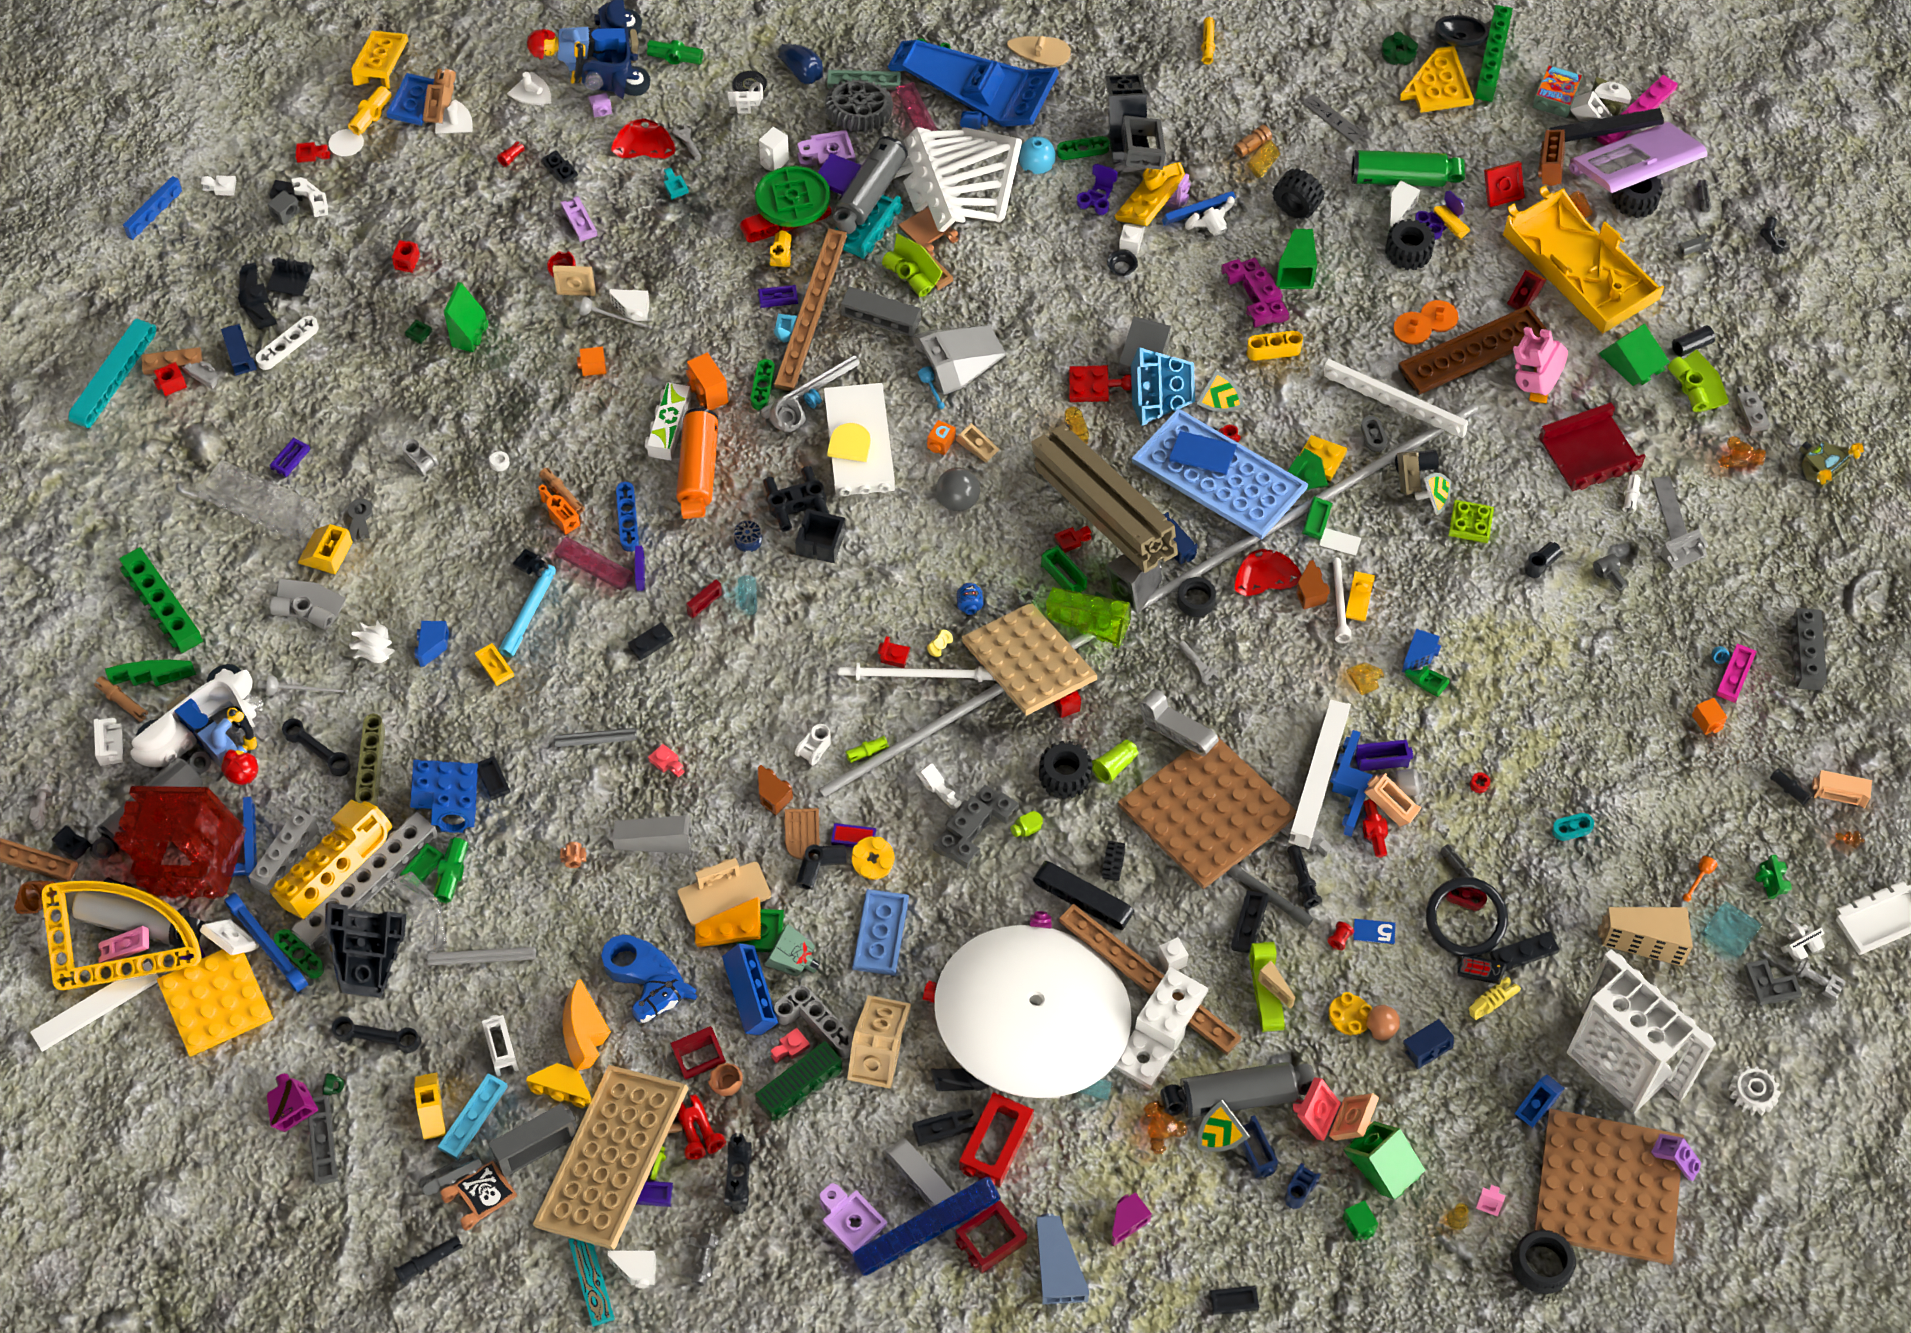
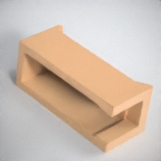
[1811,770,1872,808]
[1364,773,1421,827]

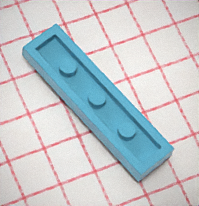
[438,1073,508,1160]

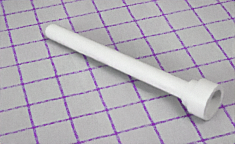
[1333,557,1352,643]

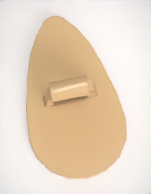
[1007,36,1071,67]

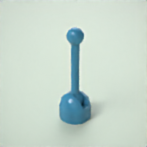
[918,366,945,409]

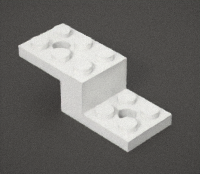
[1113,967,1209,1089]

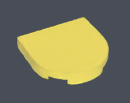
[827,423,871,462]

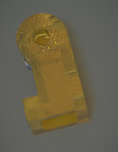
[1064,407,1089,444]

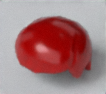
[547,251,576,278]

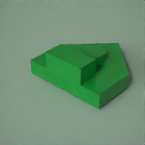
[1287,448,1328,491]

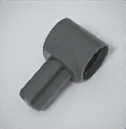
[1593,553,1627,591]

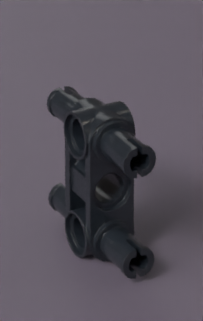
[763,466,830,532]
[724,1133,752,1214]

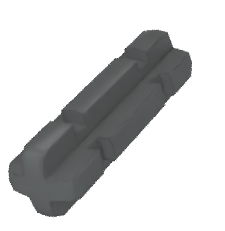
[1697,179,1711,212]
[1440,844,1474,877]

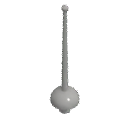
[573,297,652,329]
[258,675,348,696]

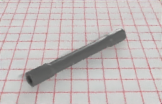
[1226,864,1314,928]

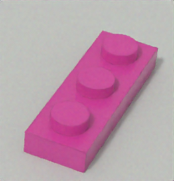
[1716,643,1757,703]

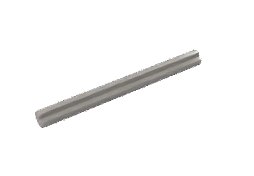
[760,355,859,419]

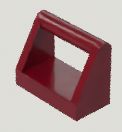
[670,1026,726,1080]

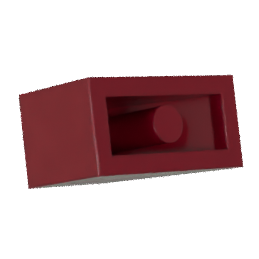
[1507,270,1547,310]

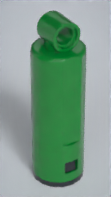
[1351,150,1465,187]

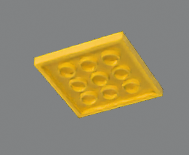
[156,949,273,1057]

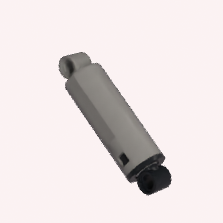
[56,891,206,946]

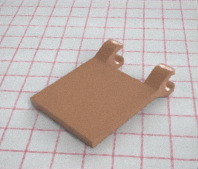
[898,207,958,256]

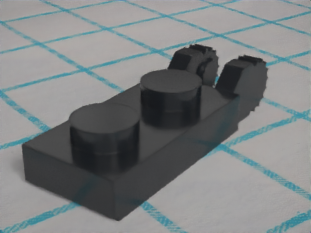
[912,1109,977,1147]

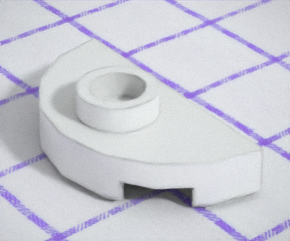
[1594,82,1631,104]

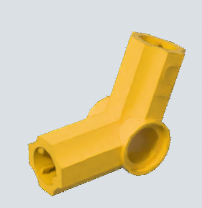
[770,231,792,267]

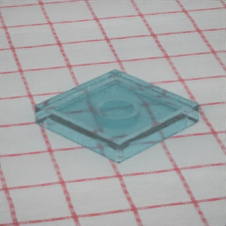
[1701,901,1763,959]

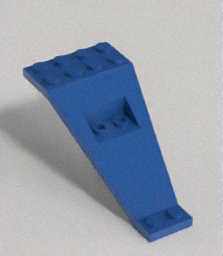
[888,40,1059,126]

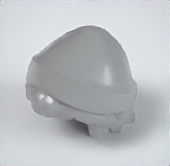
[770,396,806,432]

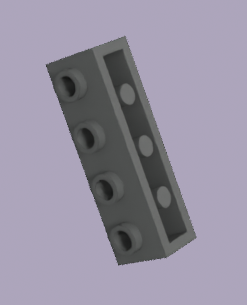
[841,286,921,337]
[1789,608,1827,691]

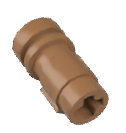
[1234,124,1272,158]

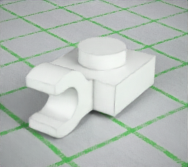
[201,176,236,195]

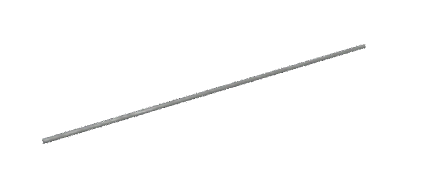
[818,403,1478,798]

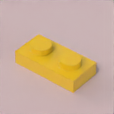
[475,643,514,686]

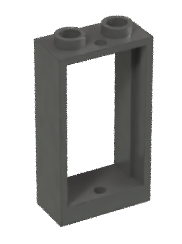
[1121,116,1166,170]
[489,1103,578,1177]

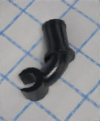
[1760,216,1786,254]

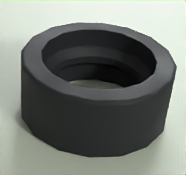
[1177,577,1216,617]

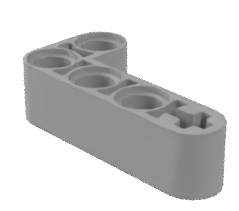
[1139,689,1219,756]
[774,985,853,1058]

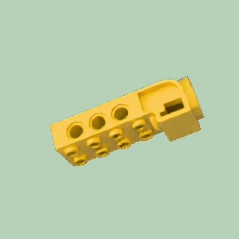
[269,800,392,919]

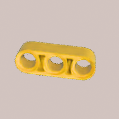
[1246,331,1303,361]

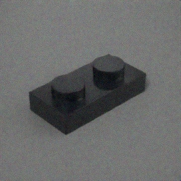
[628,622,674,661]

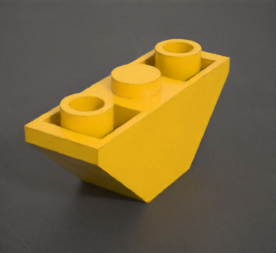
[526,1063,592,1108]
[414,1072,446,1140]

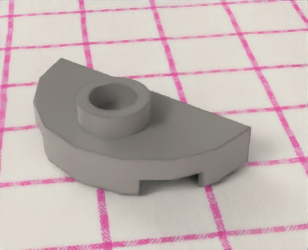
[182,361,218,390]

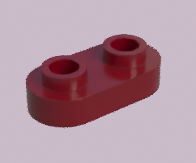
[1444,887,1487,911]

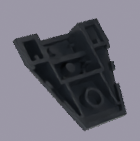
[325,903,406,998]

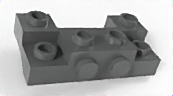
[933,785,1019,869]

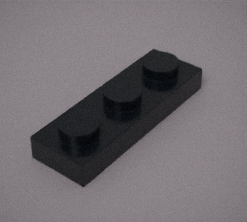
[1231,890,1269,953]
[1490,931,1560,971]

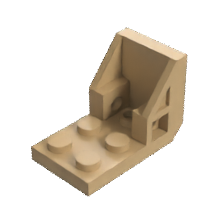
[847,995,911,1089]

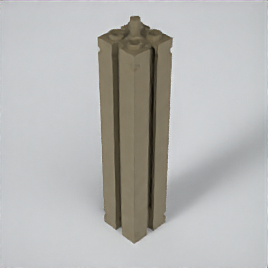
[1031,424,1178,573]

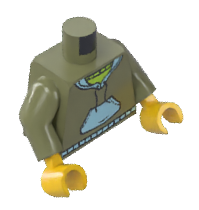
[1799,441,1864,489]

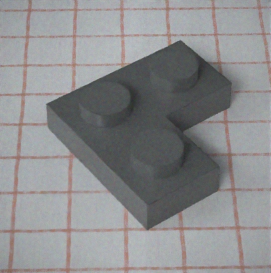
[1744,959,1802,1006]

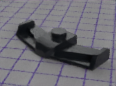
[237,262,277,329]
[930,1068,989,1091]

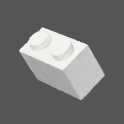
[759,127,789,171]

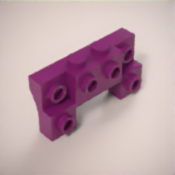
[1221,258,1289,328]

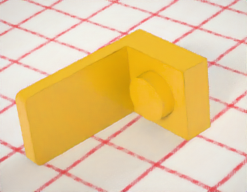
[1346,571,1375,622]

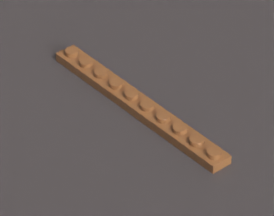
[775,228,847,391]
[1059,904,1242,1056]

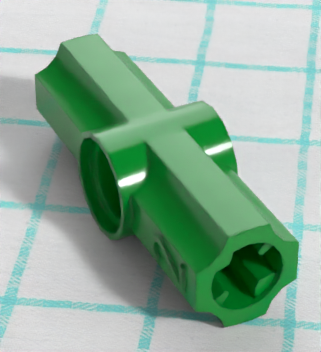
[647,40,704,65]
[433,837,468,903]

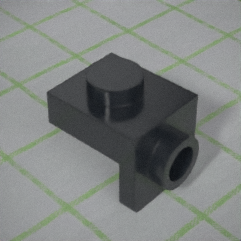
[52,825,91,860]

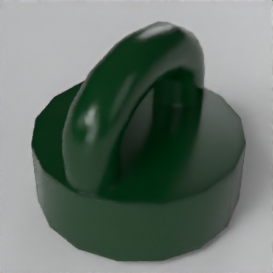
[322,1073,344,1096]

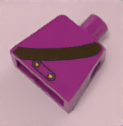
[267,1073,318,1132]

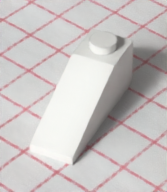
[1388,181,1420,233]

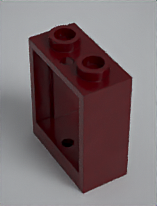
[954,1200,1027,1273]

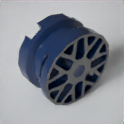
[734,520,762,552]

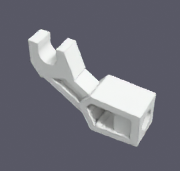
[292,178,328,217]
[916,763,962,809]

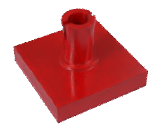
[1484,161,1525,207]

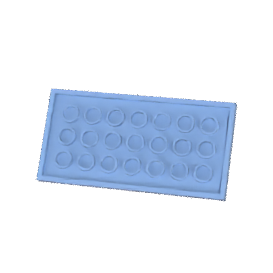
[1132,408,1308,540]

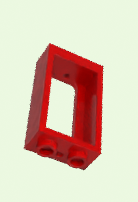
[959,1092,1034,1187]

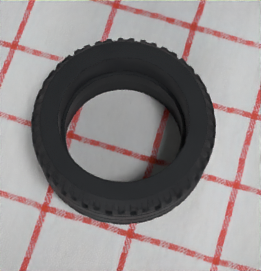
[1512,1230,1576,1294]

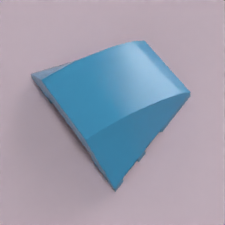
[1131,347,1195,426]

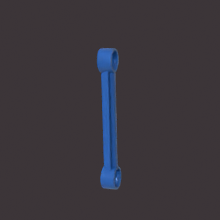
[223,892,308,993]

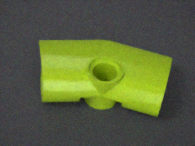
[882,233,942,297]
[1667,349,1729,412]

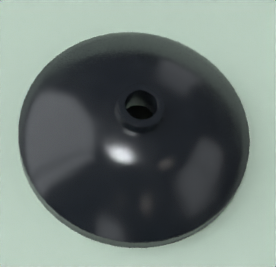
[1434,15,1489,48]

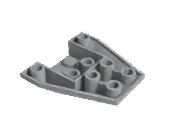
[912,325,1006,395]

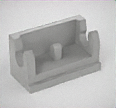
[1661,529,1708,571]

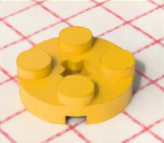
[852,837,895,880]

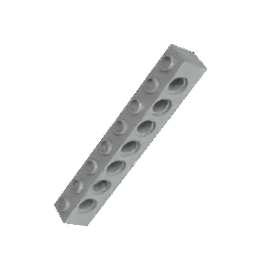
[291,812,438,953]

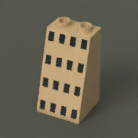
[1598,907,1693,966]

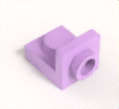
[589,93,612,118]

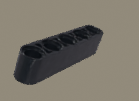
[1033,861,1135,930]

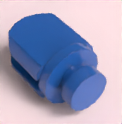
[960,111,988,130]

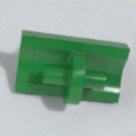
[1755,855,1792,899]

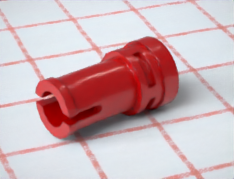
[497,141,524,167]

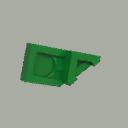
[1405,666,1449,697]

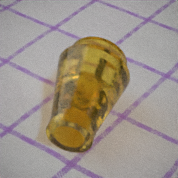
[1446,1203,1469,1230]

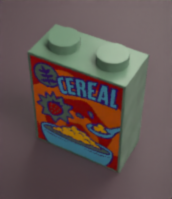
[1532,65,1583,118]

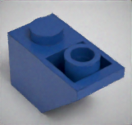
[415,621,449,667]

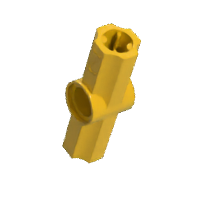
[348,86,392,135]

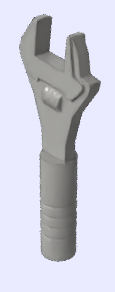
[673,124,702,161]
[1178,641,1220,687]

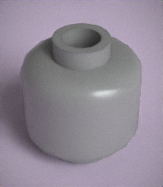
[1392,768,1424,797]

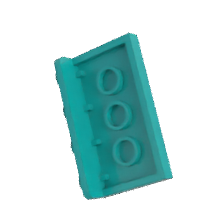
[834,195,902,259]

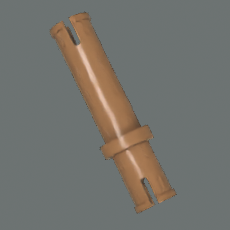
[539,467,585,516]
[94,676,148,722]

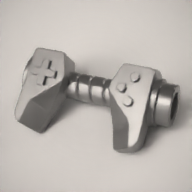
[681,1233,718,1286]

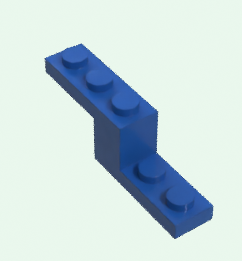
[1330,730,1373,837]

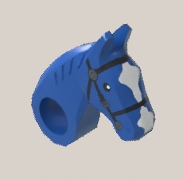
[601,934,698,1023]

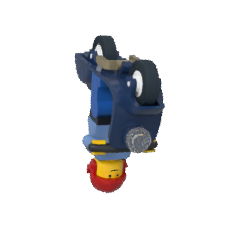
[527,0,651,100]

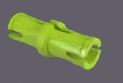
[845,735,889,763]

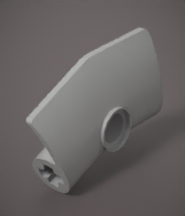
[271,579,346,630]

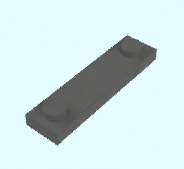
[308,1095,338,1185]

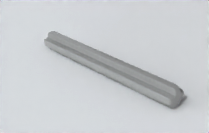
[427,947,536,965]

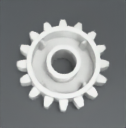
[1729,1066,1781,1116]

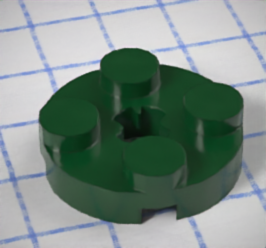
[1381,32,1418,66]

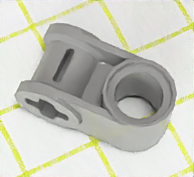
[402,439,439,477]

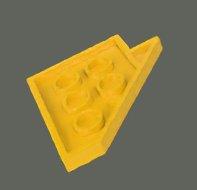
[1400,46,1474,113]

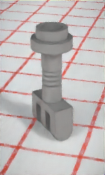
[29,783,52,831]
[1795,961,1845,1001]

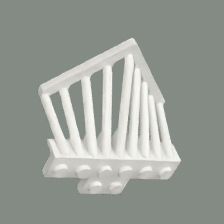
[903,127,1022,232]

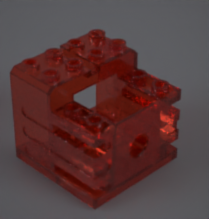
[113,786,247,899]

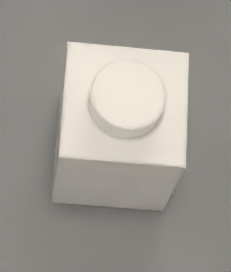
[1157,937,1189,972]

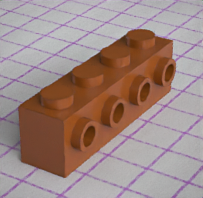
[1538,130,1565,186]

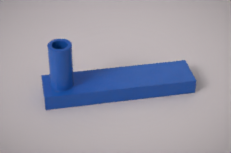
[220,797,257,883]

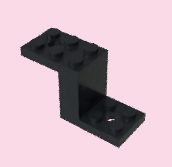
[1105,74,1150,161]

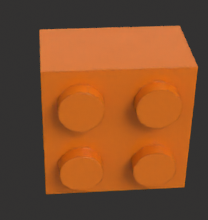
[686,352,728,410]

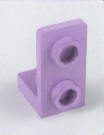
[1165,174,1191,210]

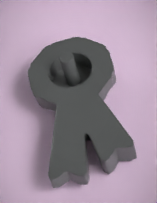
[348,499,373,542]

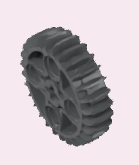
[825,78,893,133]

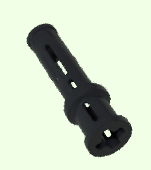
[1287,845,1322,908]
[393,1235,463,1285]

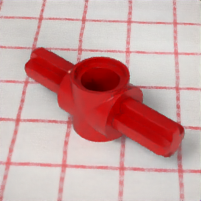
[1363,799,1388,858]

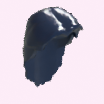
[778,43,823,84]

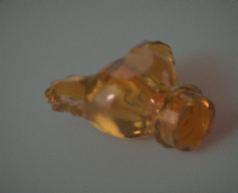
[1718,436,1766,469]
[1143,1100,1188,1155]

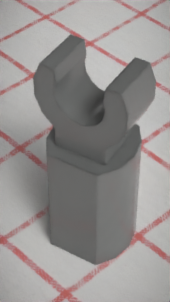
[1678,234,1713,257]

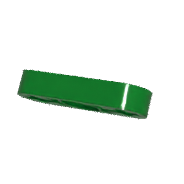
[1057,136,1110,160]
[751,359,775,410]
[274,929,324,979]

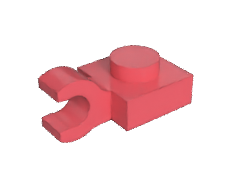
[648,744,684,778]
[770,1028,810,1063]

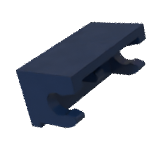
[1403,1019,1454,1069]

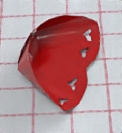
[611,118,676,159]
[1235,549,1302,596]

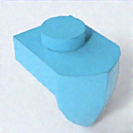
[773,314,797,343]

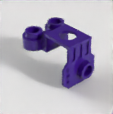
[1077,164,1118,215]
[1414,190,1464,240]

